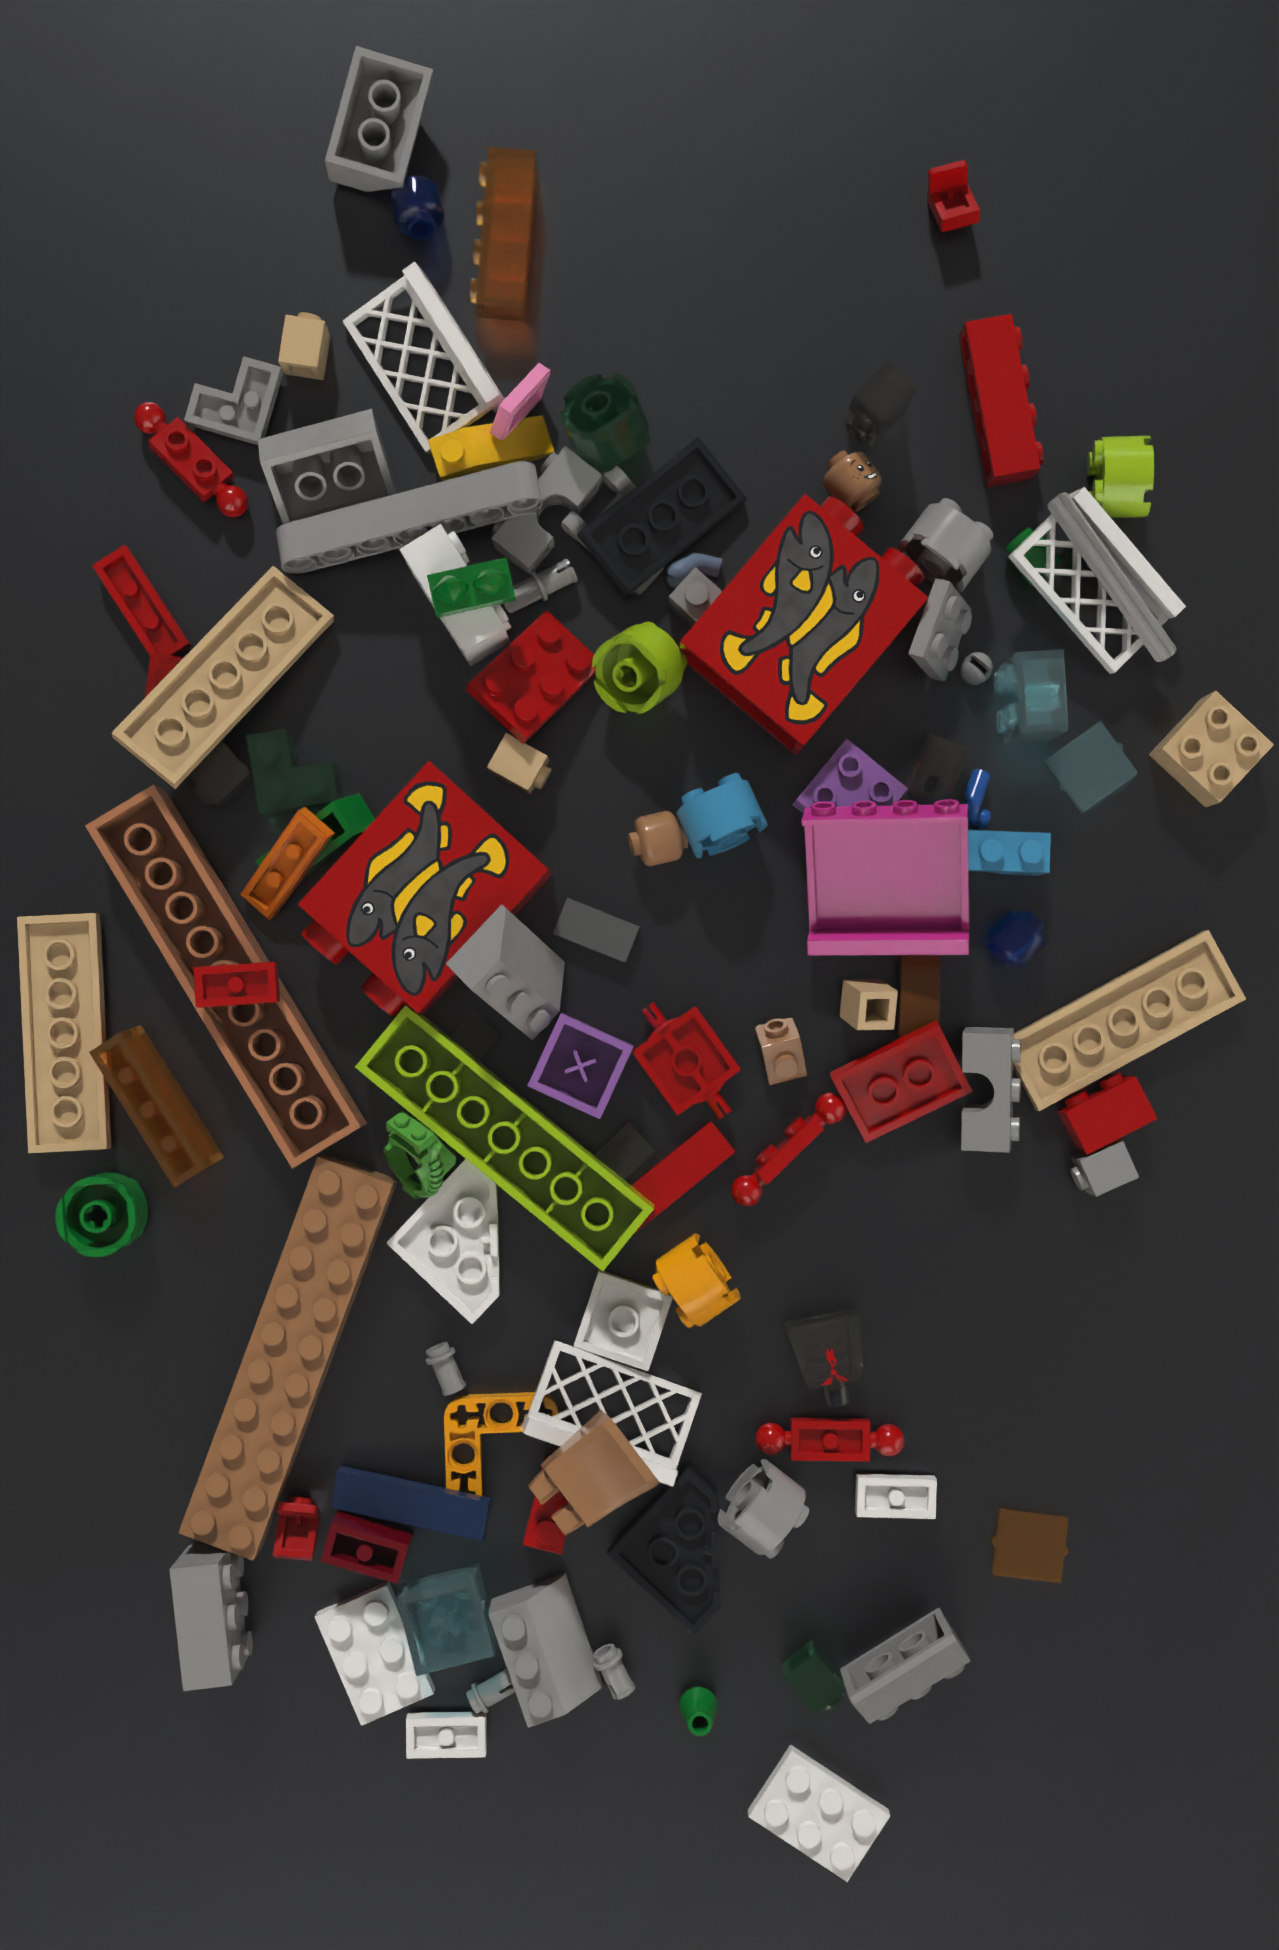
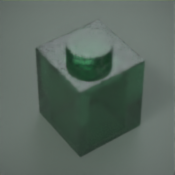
[782,1640,846,1716]

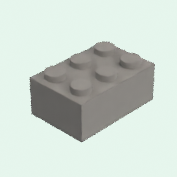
[169,1543,253,1691]

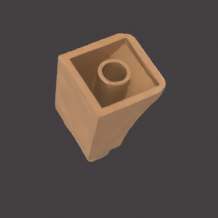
[528,1410,659,1535]

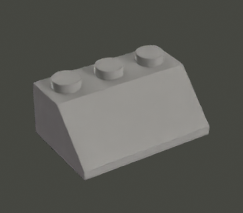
[325,46,434,192]
[258,409,396,524]
[446,904,565,1040]
[488,1573,604,1728]
[840,1607,971,1724]

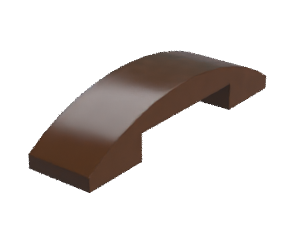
[897,955,940,1039]

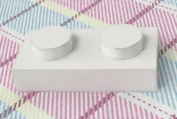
[855,1474,937,1519]
[406,1712,487,1759]

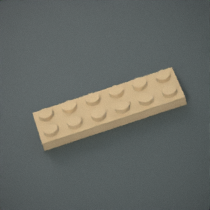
[112,566,334,789]
[17,913,112,1153]
[1013,930,1246,1111]

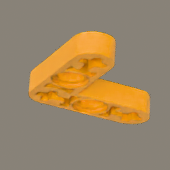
[444,1392,559,1496]

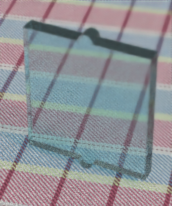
[1044,721,1138,813]

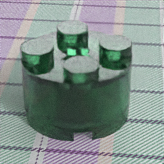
[559,373,650,472]

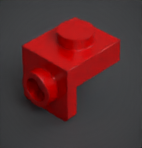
[927,160,980,232]
[273,1497,321,1561]

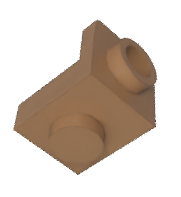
[755,1018,807,1085]

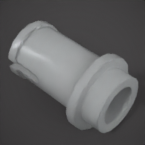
[425,1342,466,1396]
[593,1644,635,1700]
[466,1668,515,1714]

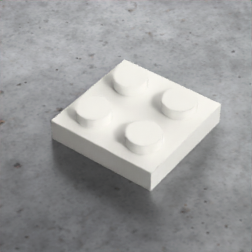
[573,1269,673,1371]

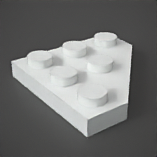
[387,1159,500,1324]

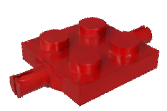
[632,1002,741,1120]

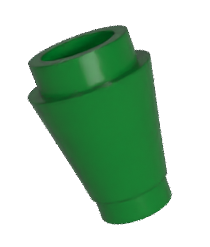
[679,1687,718,1736]

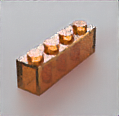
[470,147,537,322]
[89,1025,224,1188]

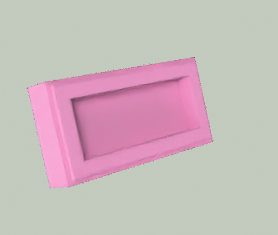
[490,363,550,441]

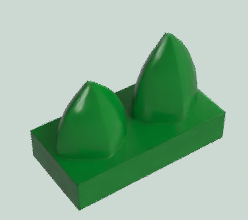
[427,557,516,618]

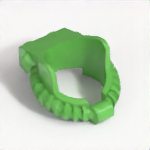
[383,1110,456,1199]

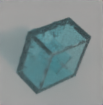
[994,649,1068,744]
[397,1563,497,1676]

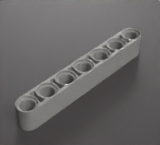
[276,461,542,574]

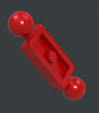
[134,402,248,517]
[731,1092,846,1207]
[755,1417,905,1462]

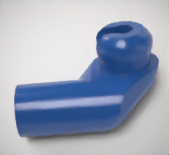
[963,769,991,830]

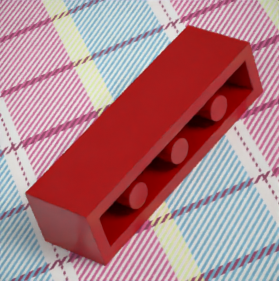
[959,314,1044,488]

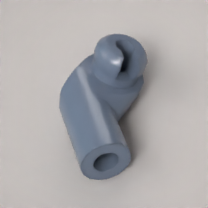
[666,552,722,588]

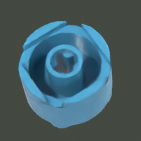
[676,773,768,858]

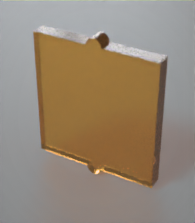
[991,1509,1069,1583]

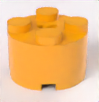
[652,1233,741,1328]

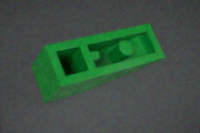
[255,793,375,878]

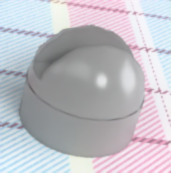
[960,652,993,685]

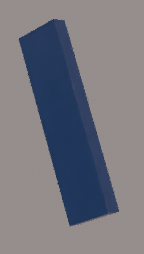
[331,1466,492,1541]

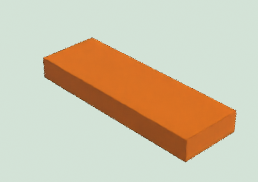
[240,807,334,920]

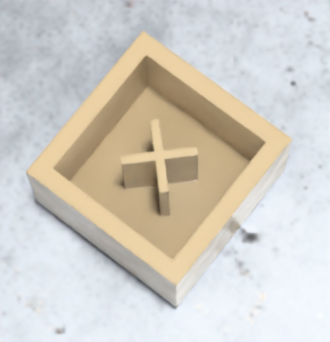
[1149,691,1274,808]

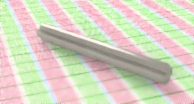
[1047,492,1176,662]

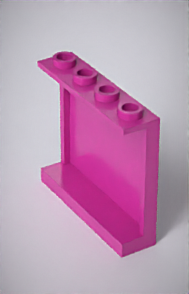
[801,799,969,955]

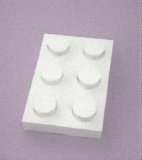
[315,1581,435,1726]
[748,1744,890,1882]

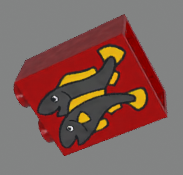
[679,494,929,756]
[298,761,552,1018]

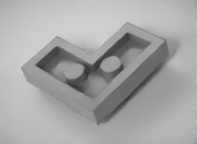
[184,356,284,445]

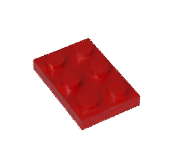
[466,610,596,744]
[830,1020,973,1143]

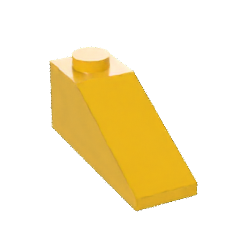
[428,415,555,482]

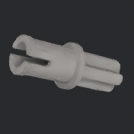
[503,558,578,613]

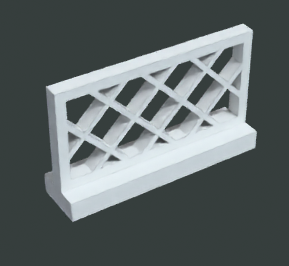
[343,261,505,454]
[1008,487,1186,674]
[520,1340,702,1487]

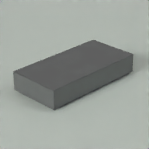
[553,898,640,963]

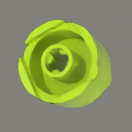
[1087,436,1154,518]
[592,622,687,714]

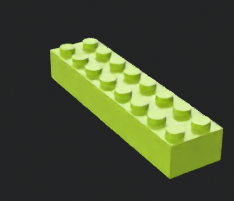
[355,1005,655,1272]

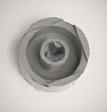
[898,498,993,593]
[718,1459,809,1559]

